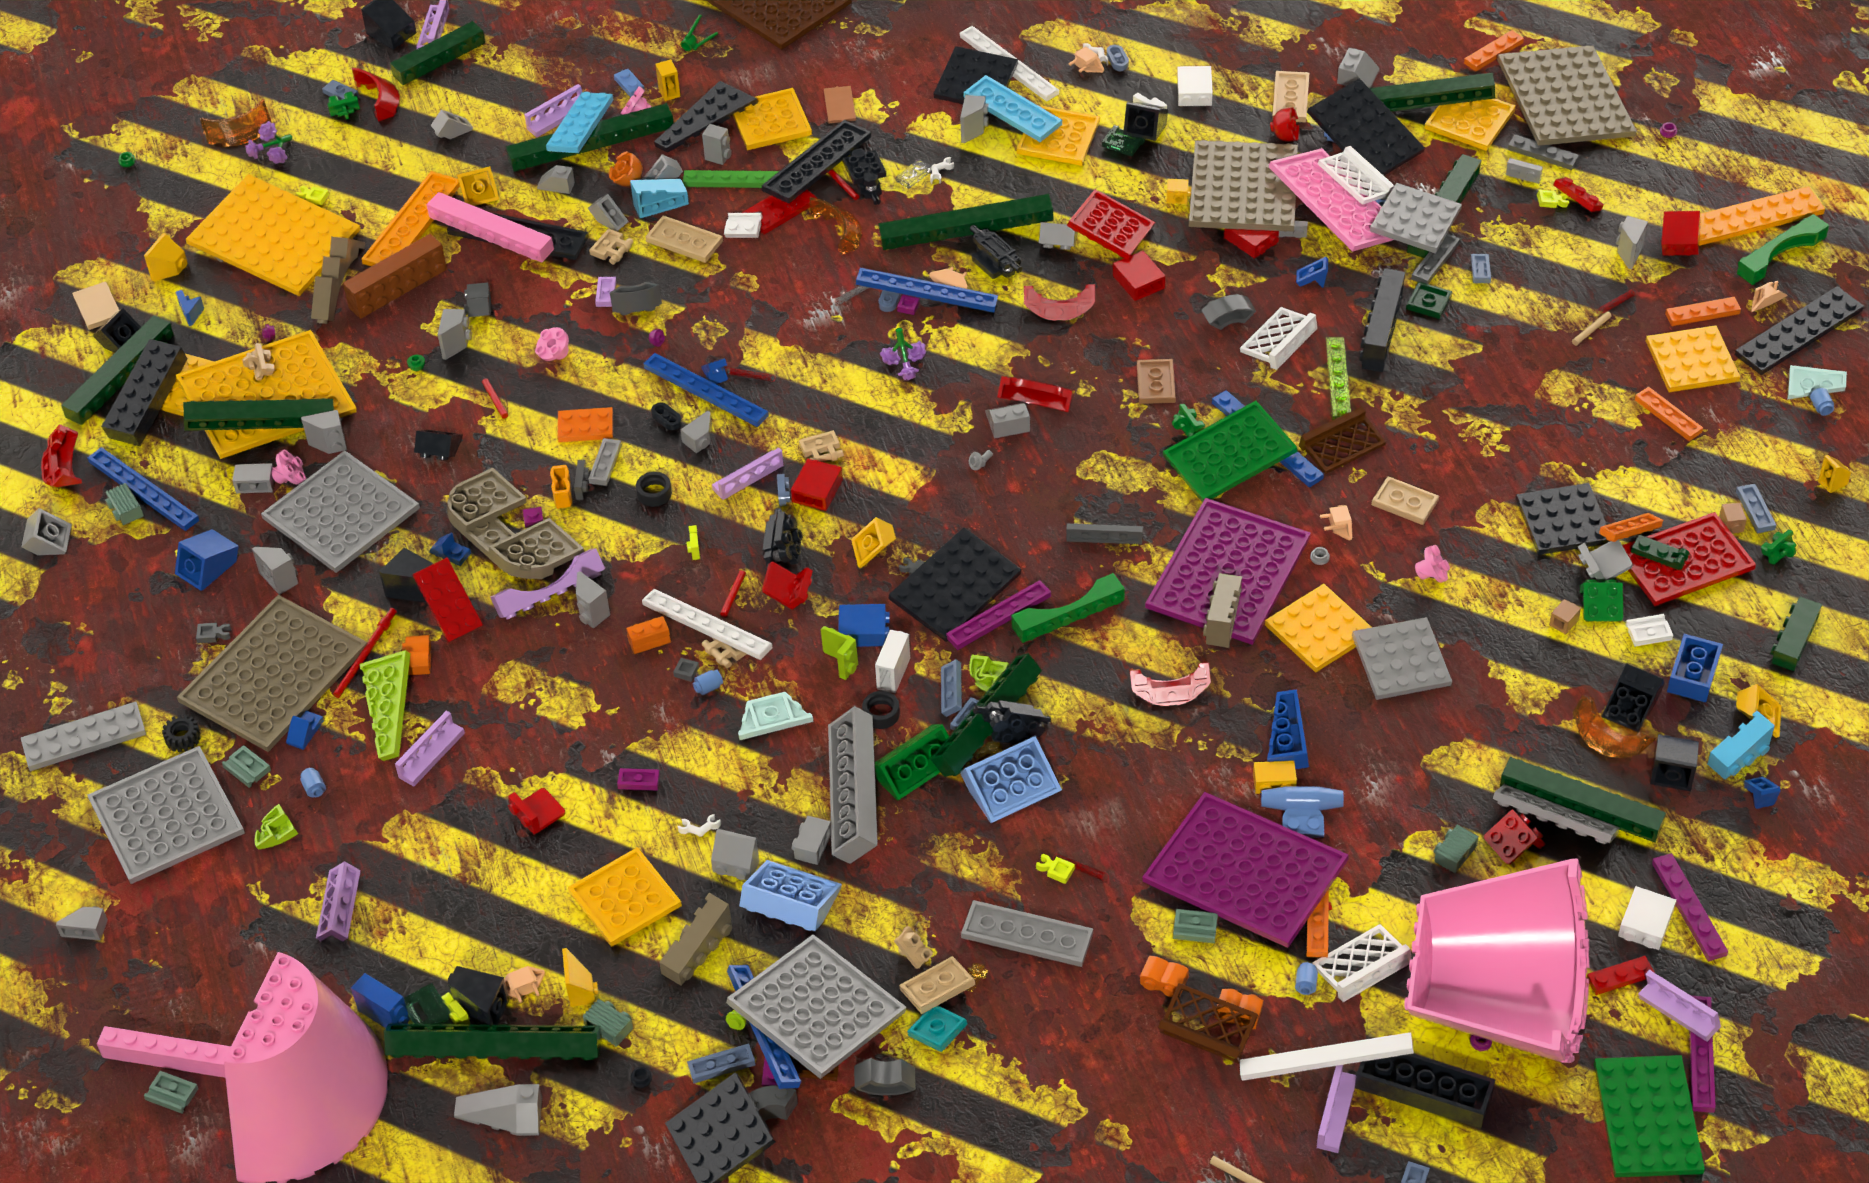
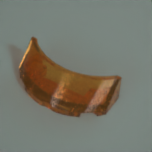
[200,99,272,146]
[809,197,862,255]
[1573,695,1656,758]

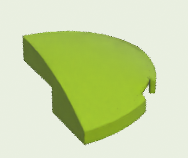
[969,655,1009,692]
[255,804,298,849]

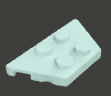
[738,692,813,740]

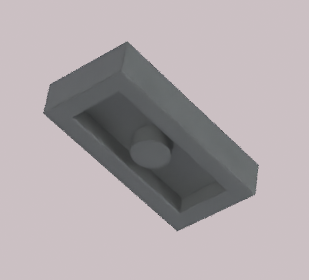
[574,460,590,500]

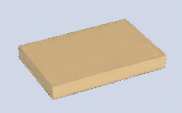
[72,281,119,330]
[1371,476,1439,525]
[899,956,975,1014]

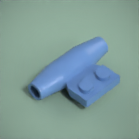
[1261,786,1344,838]

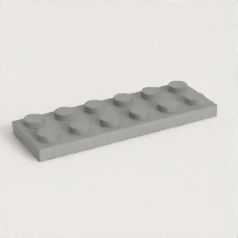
[21,702,146,771]
[1493,784,1620,844]
[961,900,1093,967]

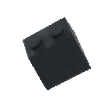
[92,308,141,353]
[414,430,463,460]

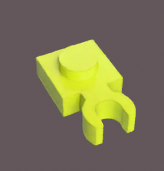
[296,186,329,206]
[1537,190,1569,208]
[687,525,700,560]
[1036,854,1075,884]
[441,992,470,1025]

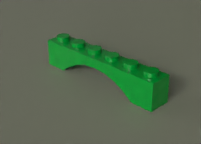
[1737,214,1829,285]
[1011,573,1125,643]

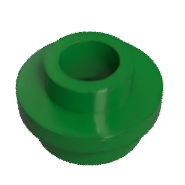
[118,152,136,167]
[407,355,425,371]

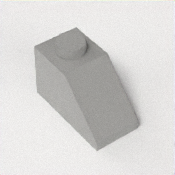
[431,109,473,139]
[642,155,683,180]
[537,165,575,194]
[588,194,629,231]
[681,411,712,453]
[56,906,108,940]

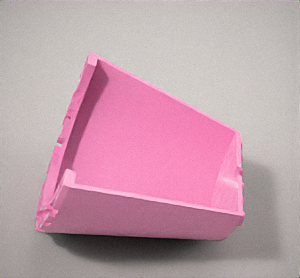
[1404,859,1589,1063]
[224,952,389,1183]

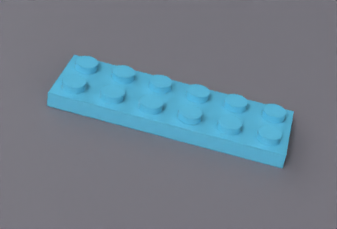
[964,75,1062,142]
[546,92,613,153]

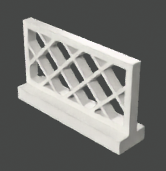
[1318,146,1394,205]
[1240,307,1317,370]
[1312,924,1411,1002]

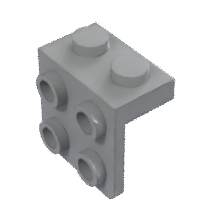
[1578,540,1633,582]

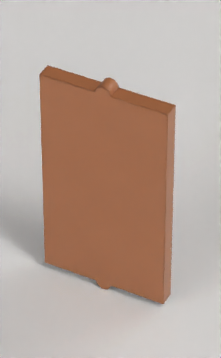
[824,86,856,124]

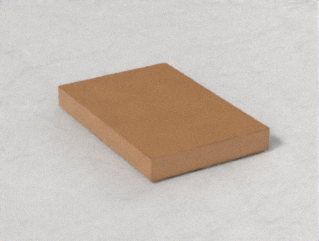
[1137,359,1176,404]

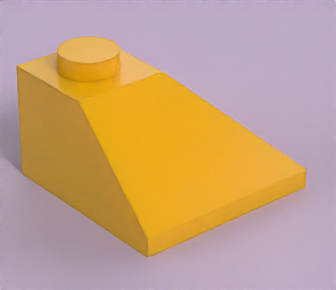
[457,166,500,206]
[144,233,188,281]
[851,517,896,568]
[1736,684,1782,738]
[562,948,599,1007]

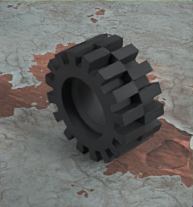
[162,715,201,752]

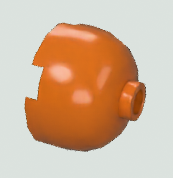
[609,151,643,187]

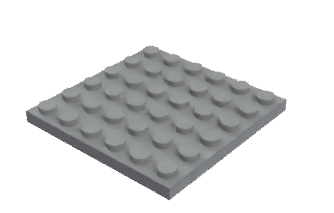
[261,451,420,573]
[87,746,245,884]
[726,935,906,1079]

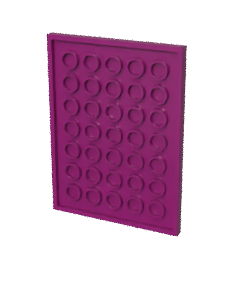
[1145,498,1311,645]
[1142,792,1348,948]

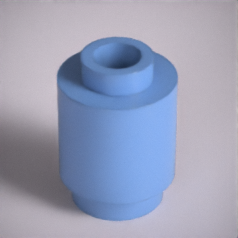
[1810,388,1834,416]
[693,670,723,695]
[300,768,326,797]
[1295,962,1318,995]

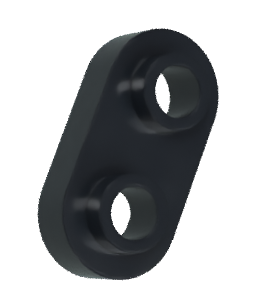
[651,403,682,430]

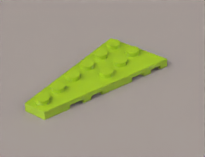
[360,650,411,761]

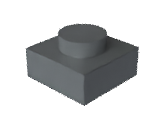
[673,658,699,682]

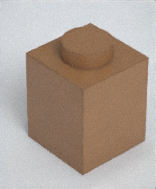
[1719,502,1747,533]
[1549,599,1581,634]

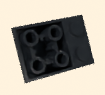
[1601,663,1665,733]

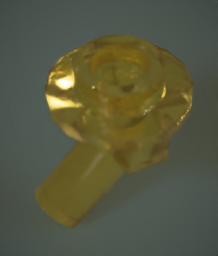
[974,741,1003,760]
[967,963,988,992]

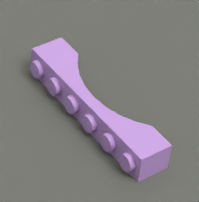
[490,548,605,619]

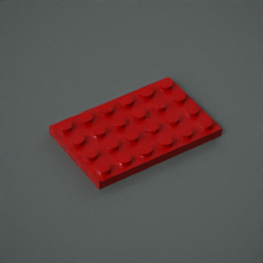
[1622,512,1756,606]

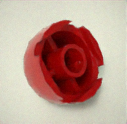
[1270,107,1299,142]

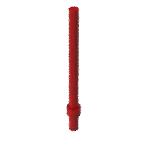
[333,608,397,698]

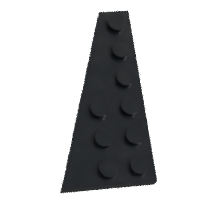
[654,81,758,153]

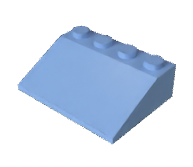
[960,736,1062,823]
[739,860,842,931]

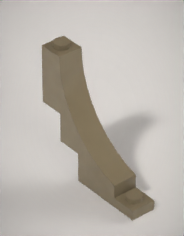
[311,236,365,324]

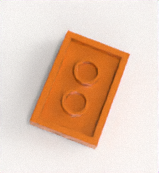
[557,407,613,442]

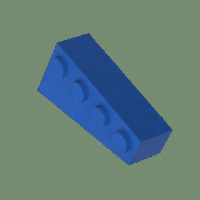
[1267,689,1309,769]

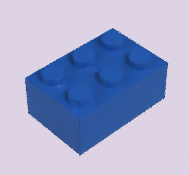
[1667,634,1723,703]

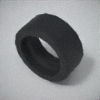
[636,471,672,507]
[862,691,900,729]

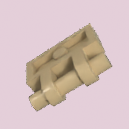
[589,228,634,265]
[799,430,844,462]
[702,638,747,668]

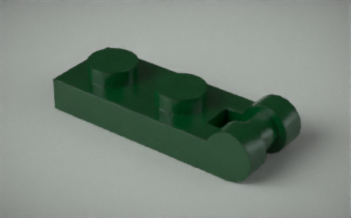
[1631,535,1690,570]

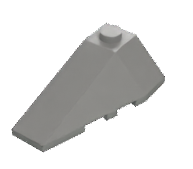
[454,1084,542,1136]

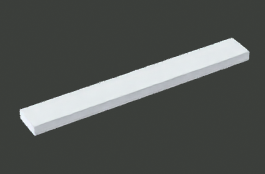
[960,26,1059,102]
[642,589,772,660]
[1240,1032,1414,1081]

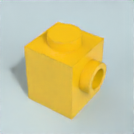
[1167,179,1192,204]

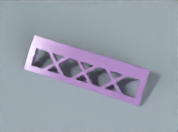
[416,0,450,49]
[524,84,582,137]
[712,448,784,500]
[395,711,465,786]
[316,861,361,941]
[1638,970,1721,1041]
[1317,1065,1356,1153]

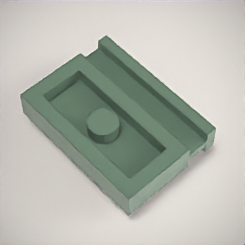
[222,745,271,788]
[1173,909,1218,943]
[144,1071,199,1114]

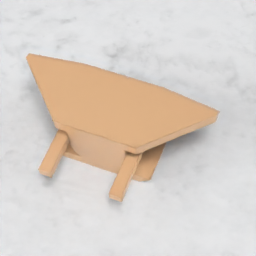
[1069,47,1104,73]
[929,267,968,289]
[1751,281,1788,312]
[1320,505,1352,541]
[504,966,545,1003]

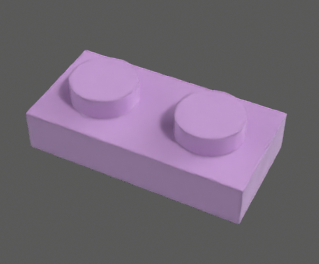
[595,277,617,307]

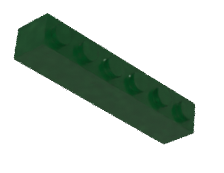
[390,21,485,85]

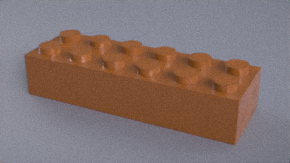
[343,234,447,319]

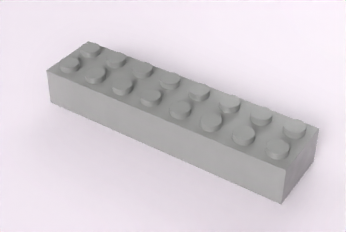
[828,706,877,864]

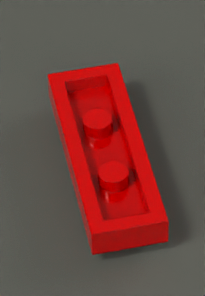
[1553,177,1604,212]
[1586,956,1655,995]

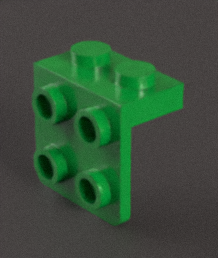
[1580,580,1623,622]

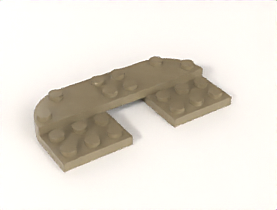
[447,468,584,579]

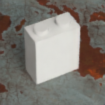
[1177,66,1212,106]
[875,630,910,694]
[1618,886,1676,950]

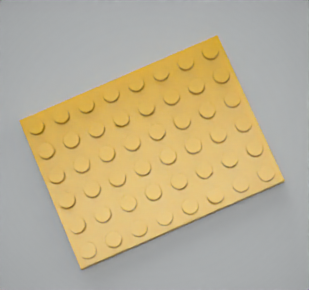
[186,174,361,296]
[176,330,356,459]

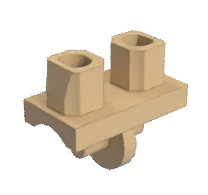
[242,343,274,380]
[894,926,933,968]

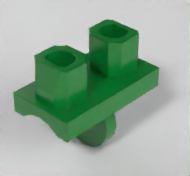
[327,92,360,119]
[1172,404,1205,437]
[1761,529,1797,564]

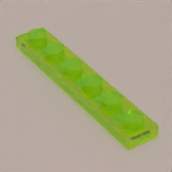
[1325,337,1351,420]

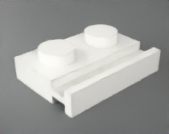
[724,213,763,238]
[1626,614,1673,647]

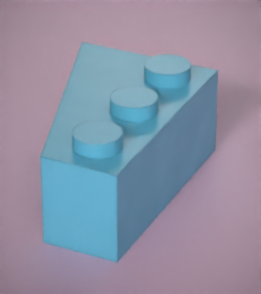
[630,179,689,218]
[1707,711,1775,779]

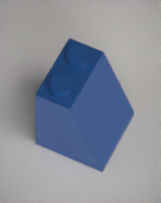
[175,529,239,591]

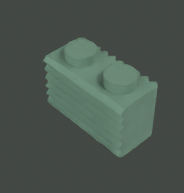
[105,483,144,525]
[1434,824,1479,873]
[583,999,633,1047]

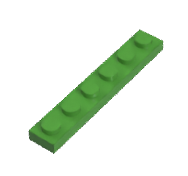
[683,170,779,188]

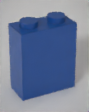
[838,604,890,647]
[351,973,410,1028]

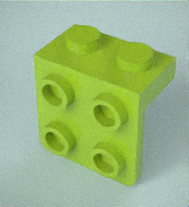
[821,626,858,680]

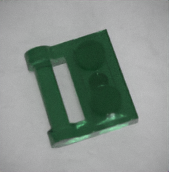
[1102,125,1145,156]
[404,983,451,1024]

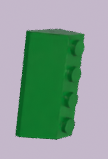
[874,724,949,800]

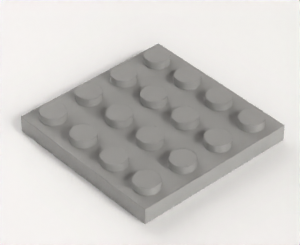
[1370,183,1462,254]
[1352,617,1452,700]

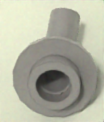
[969,450,993,471]

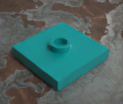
[907,1006,967,1052]

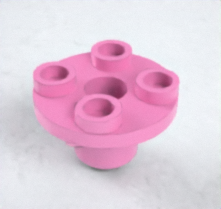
[620,86,652,115]
[535,327,569,361]
[272,449,306,485]
[1415,545,1450,583]

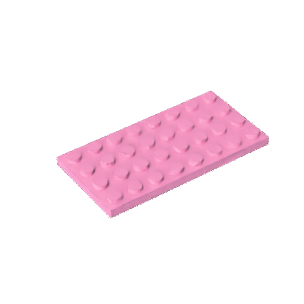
[1268,149,1394,252]

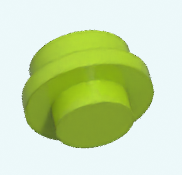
[726,1010,746,1030]

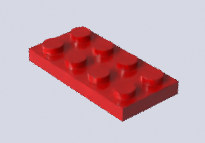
[742,190,818,235]
[412,557,483,643]

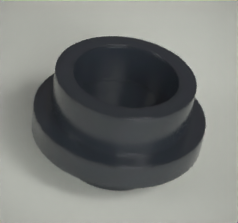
[630,1067,652,1088]

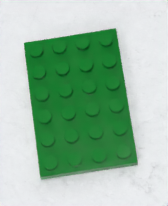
[1163,401,1298,503]
[1594,1055,1705,1178]

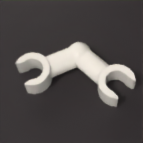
[1083,43,1108,66]
[930,157,954,184]
[677,814,721,837]

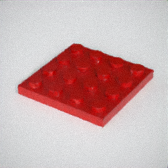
[1067,189,1155,259]

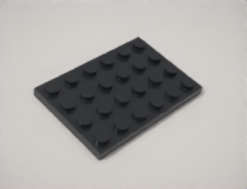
[1307,78,1425,176]
[888,528,1022,642]

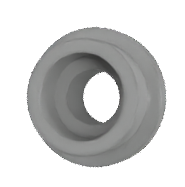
[1310,547,1330,565]

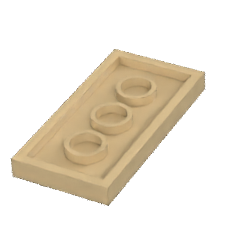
[1272,71,1309,122]
[645,215,723,263]

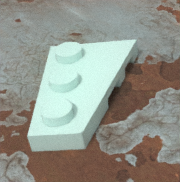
[1787,365,1847,400]

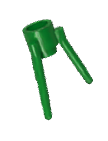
[680,14,718,52]

